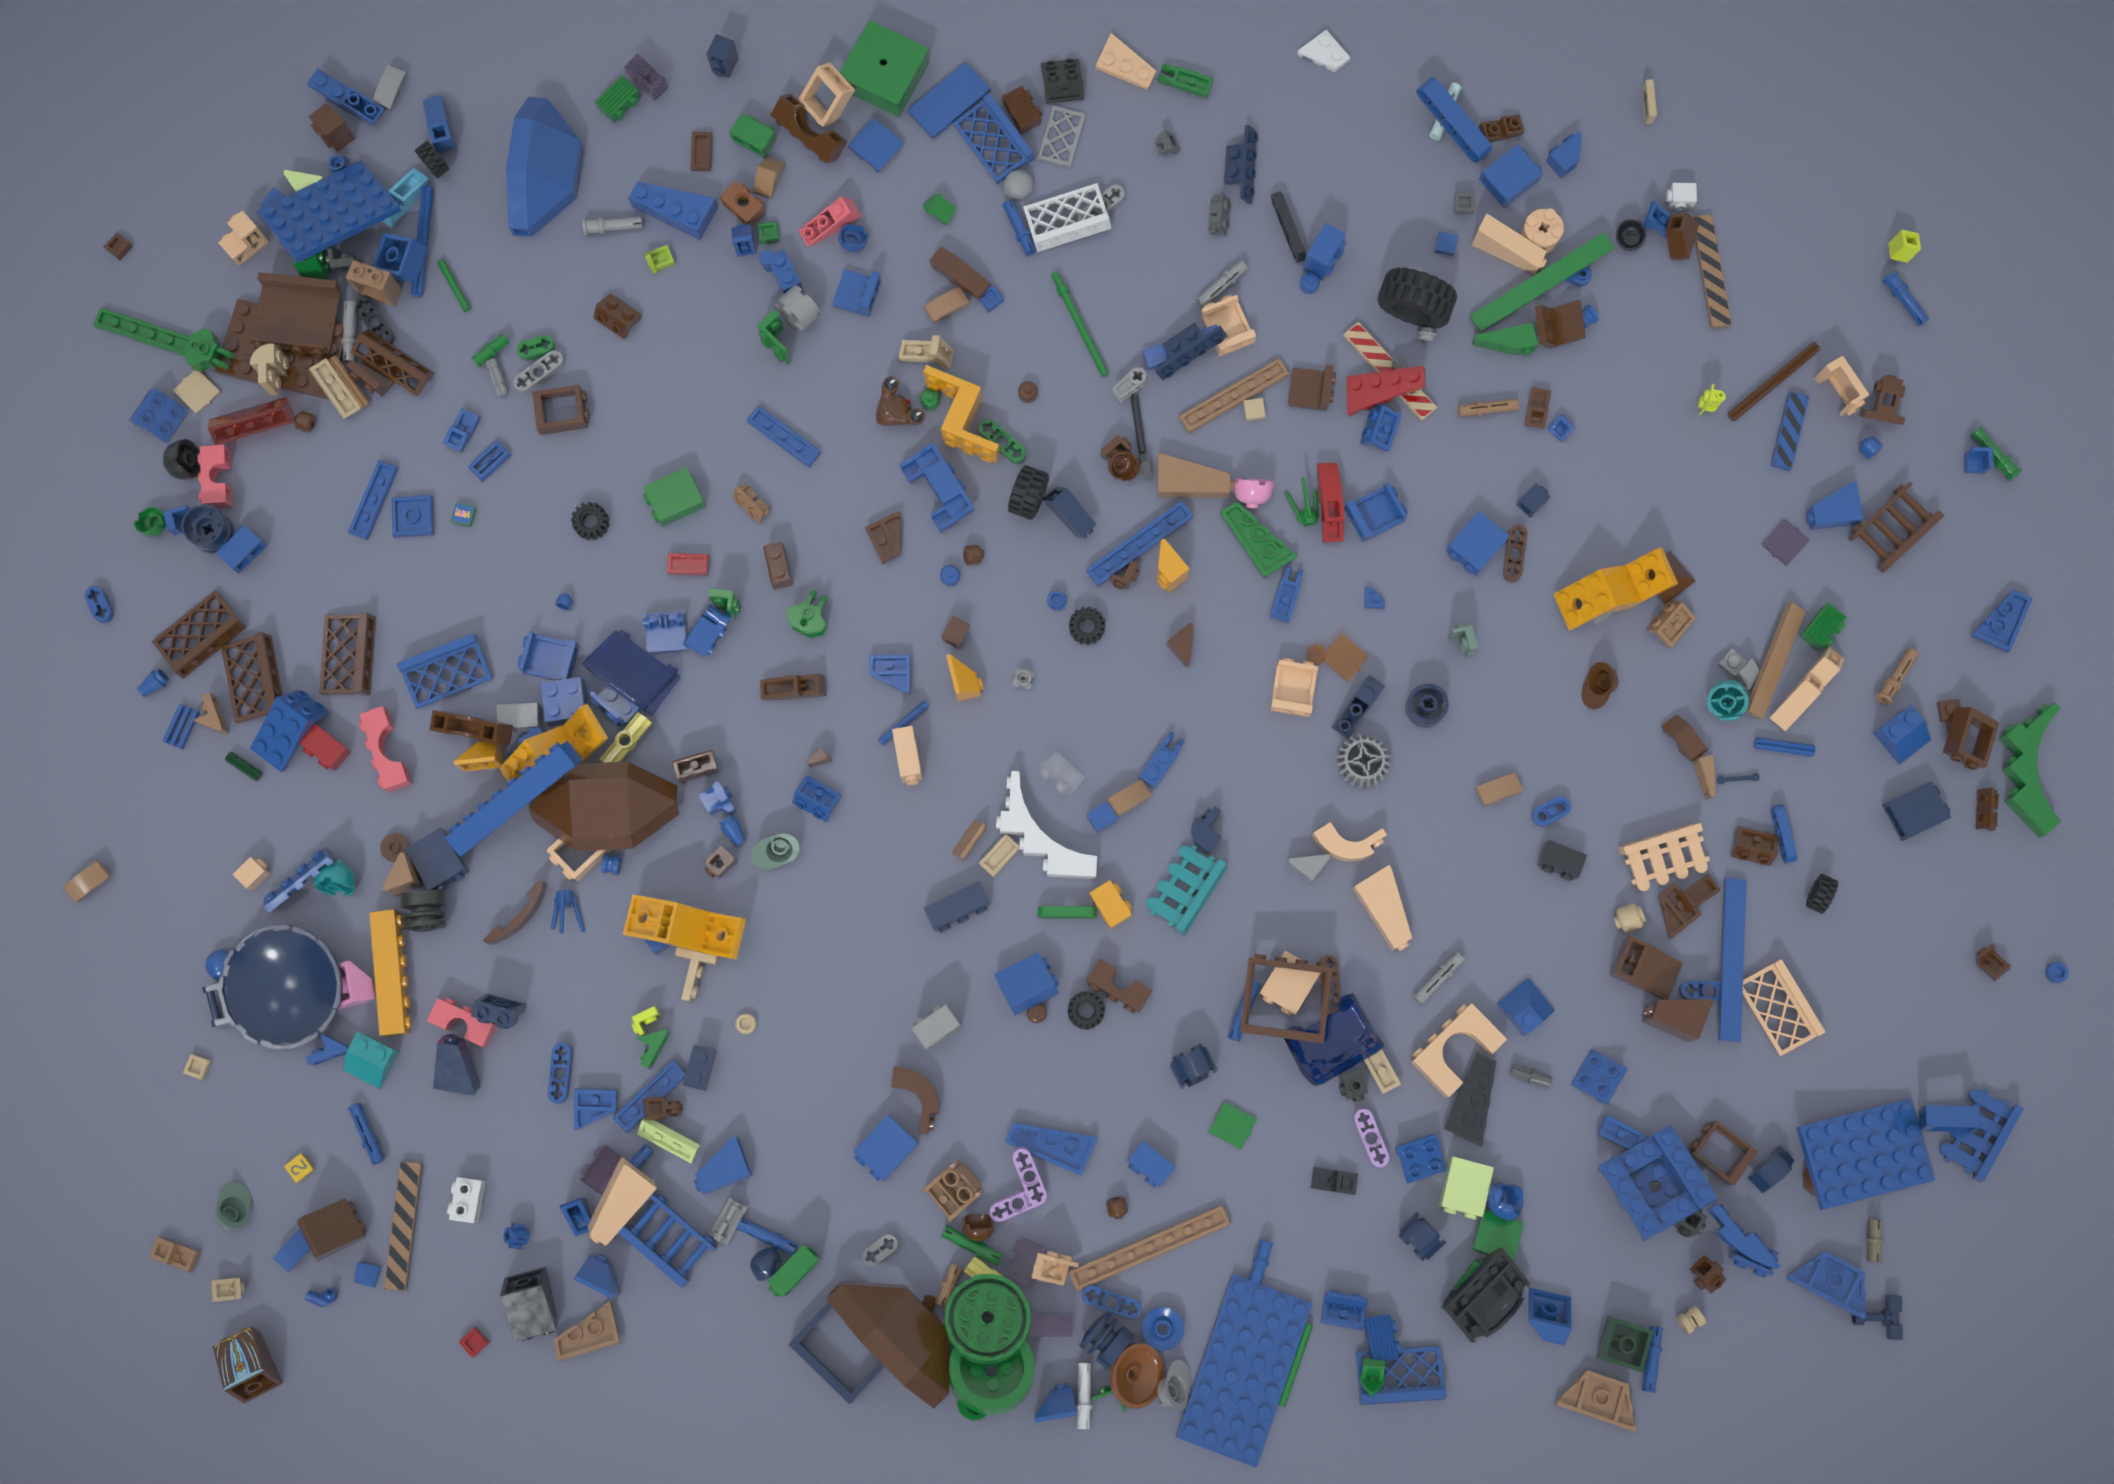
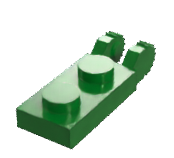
[1157,64,1214,98]

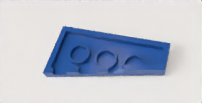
[263,847,334,913]
[1005,1123,1098,1176]

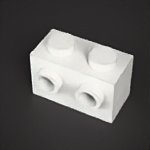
[447,1177,486,1223]

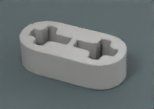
[862,1234,898,1266]

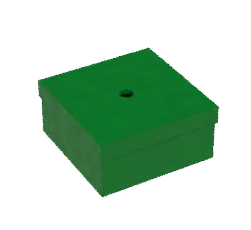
[840,20,929,117]

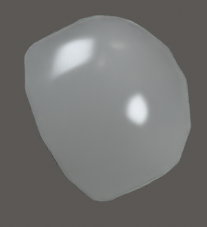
[1002,170,1034,200]

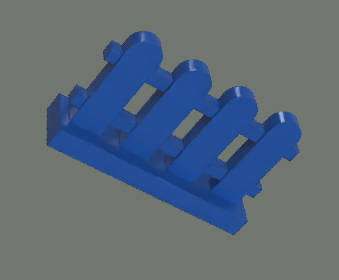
[1939,1088,2024,1182]

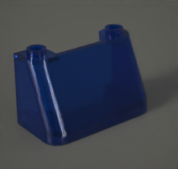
[582,629,680,716]
[1284,993,1384,1086]

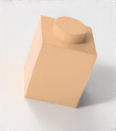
[232,857,271,891]

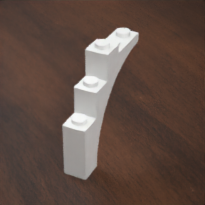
[996,771,1097,879]

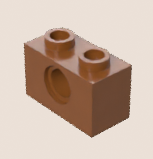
[720,181,766,227]

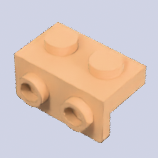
[1031,1251,1079,1286]

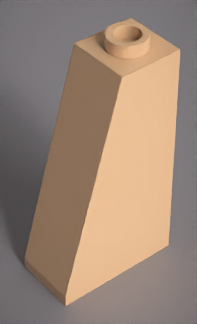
[1472,214,1547,275]
[1352,865,1412,951]
[587,1157,657,1246]

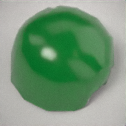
[133,507,166,537]

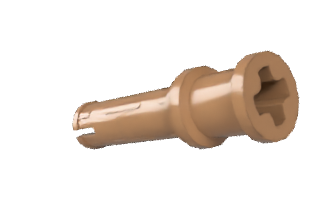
[1875,648,1919,705]

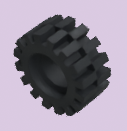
[414,141,450,179]
[571,502,610,540]
[1069,607,1105,645]
[1806,874,1839,914]
[1068,991,1105,1030]

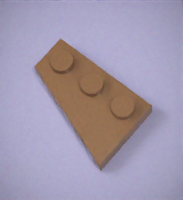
[553,1301,621,1361]

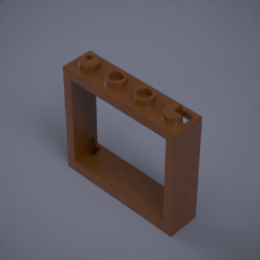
[1240,954,1333,1043]

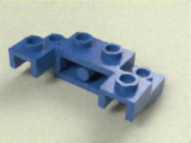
[899,442,975,533]

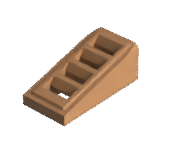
[1694,754,1716,800]

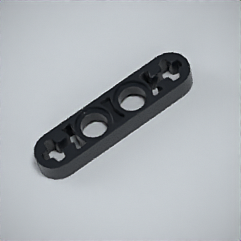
[1271,191,1306,263]

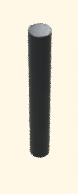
[1130,395,1146,454]

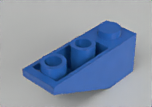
[423,95,456,153]

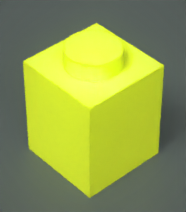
[1888,230,1921,263]

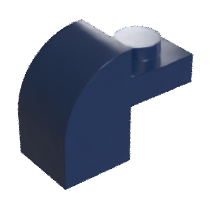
[1191,806,1222,855]
[1748,1145,1794,1193]

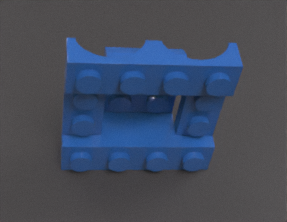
[1597,1125,1718,1242]

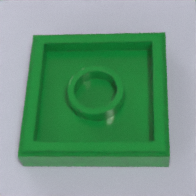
[1472,1209,1524,1262]

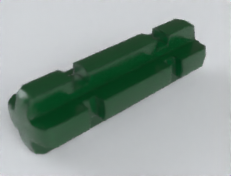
[225,752,263,781]

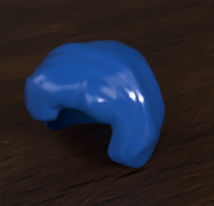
[1487,1183,1524,1221]

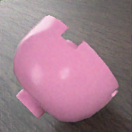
[1234,478,1274,508]

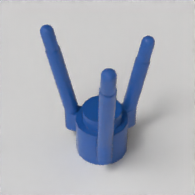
[551,890,585,934]

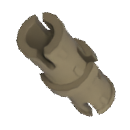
[1866,1219,1884,1263]

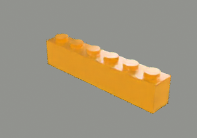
[369,909,412,1037]

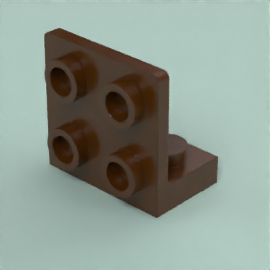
[1535,300,1586,349]

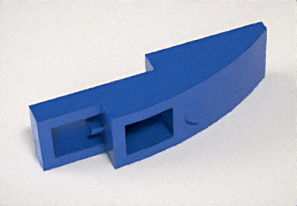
[307,68,385,125]
[1706,1203,1780,1269]

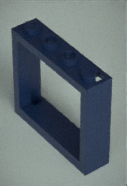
[789,1302,885,1404]

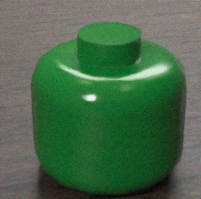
[920,389,940,411]

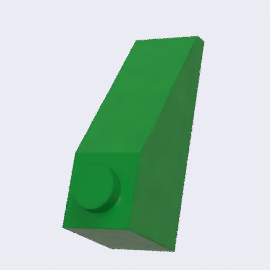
[1472,323,1539,356]

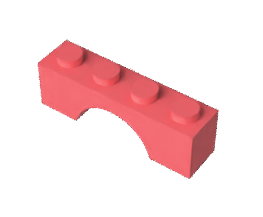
[359,706,412,792]

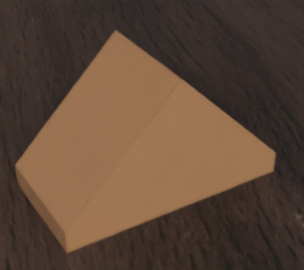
[753,157,786,199]

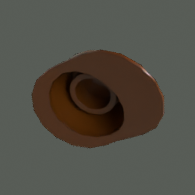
[1581,662,1619,709]

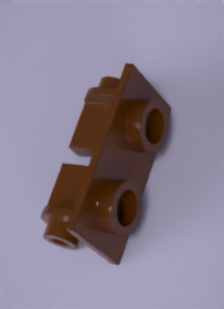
[1976,787,1999,831]

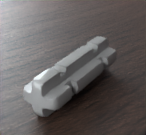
[486,358,508,396]

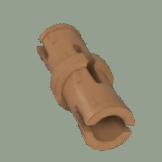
[935,1263,963,1308]

